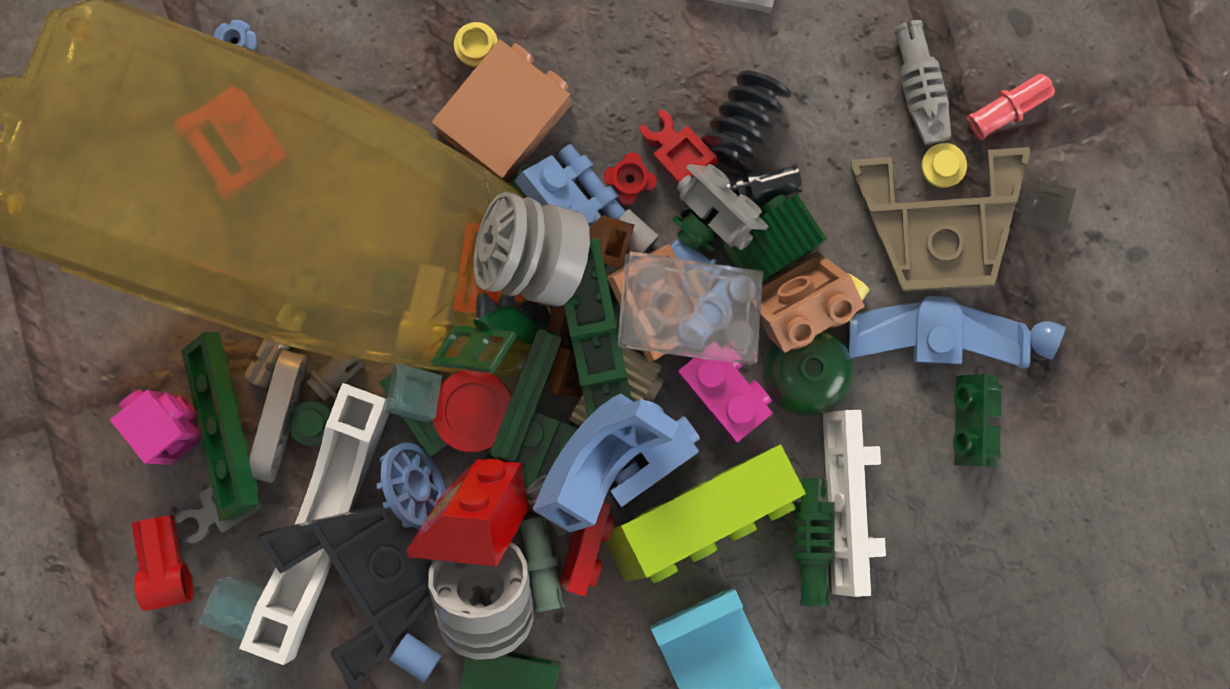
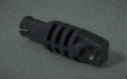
[677,164,803,221]

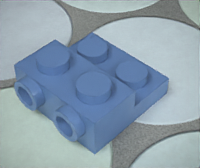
[610,416,700,507]

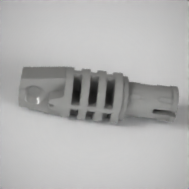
[894,20,951,146]

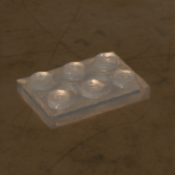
[617,251,763,365]

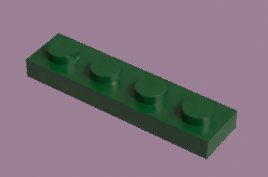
[181,332,259,521]

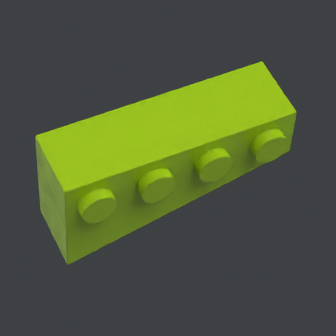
[605,444,806,583]

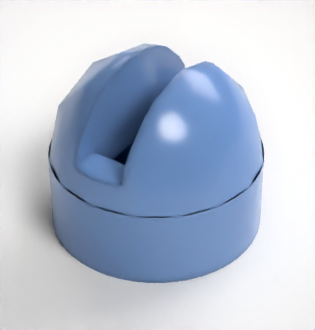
[1030,321,1066,360]

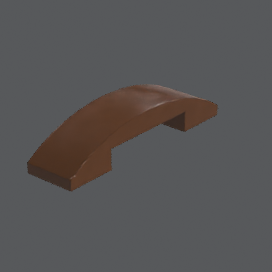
[548,215,635,397]

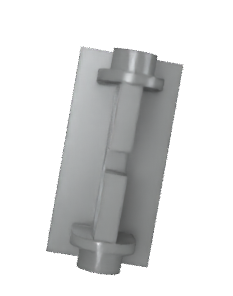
[677,164,769,250]

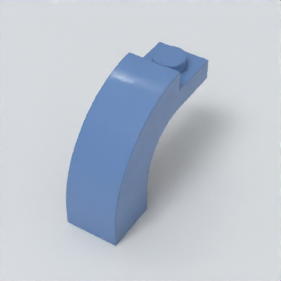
[533,394,679,532]

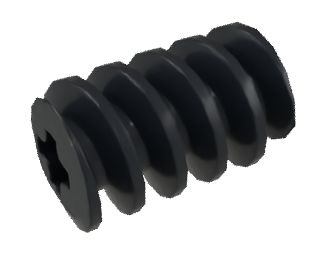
[701,70,792,172]

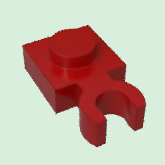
[640,109,718,184]

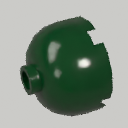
[762,330,853,416]

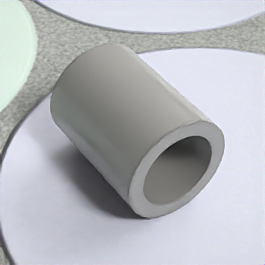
[618,209,659,259]

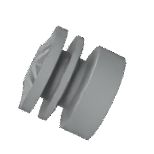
[474,192,590,307]
[428,542,534,660]

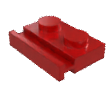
[559,502,614,596]

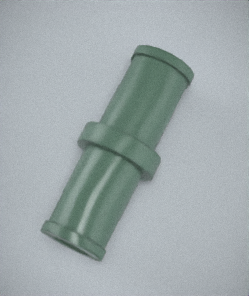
[519,517,565,613]

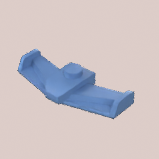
[846,296,1031,369]

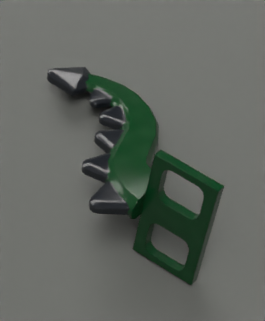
[431,293,553,374]

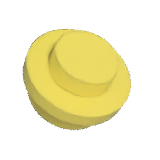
[454,22,498,67]
[921,143,967,188]

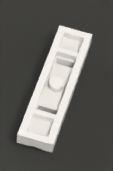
[823,410,886,597]

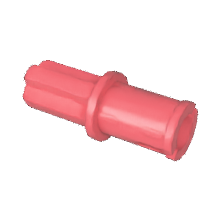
[967,74,1055,140]

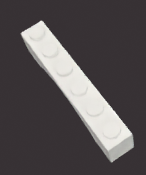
[239,383,393,665]

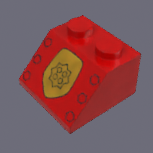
[407,459,529,567]

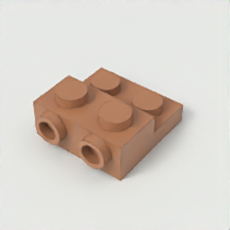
[741,251,865,353]

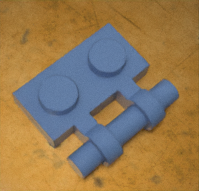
[515,144,626,229]

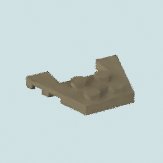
[851,147,1030,292]

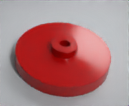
[432,370,512,453]

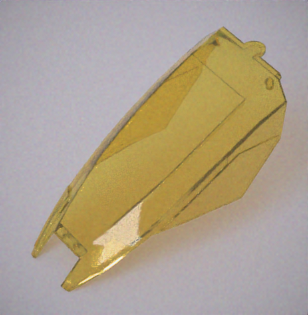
[0,0,530,377]

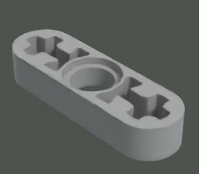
[249,350,308,483]

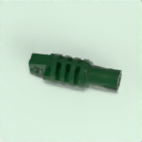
[794,478,835,606]

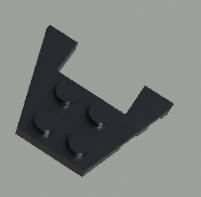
[258,504,433,689]

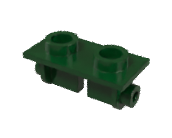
[953,374,1002,467]

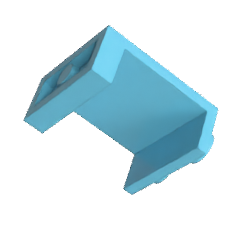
[650,587,781,689]

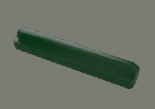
[490,329,562,462]

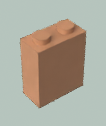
[432,39,571,186]

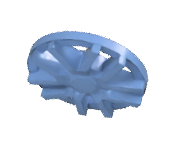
[377,443,445,529]

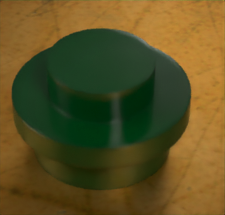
[289,401,331,446]

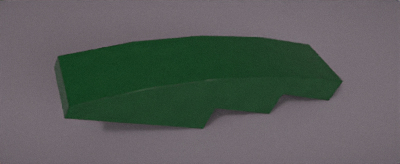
[564,238,632,417]

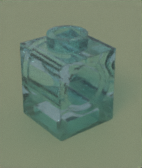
[199,576,264,641]

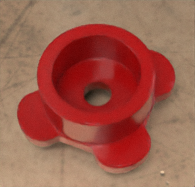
[604,152,657,206]

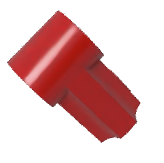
[131,515,193,611]

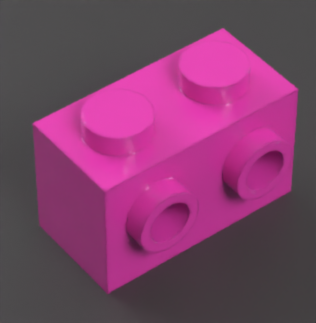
[676,342,773,444]
[110,390,201,465]

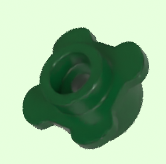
[672,210,718,253]

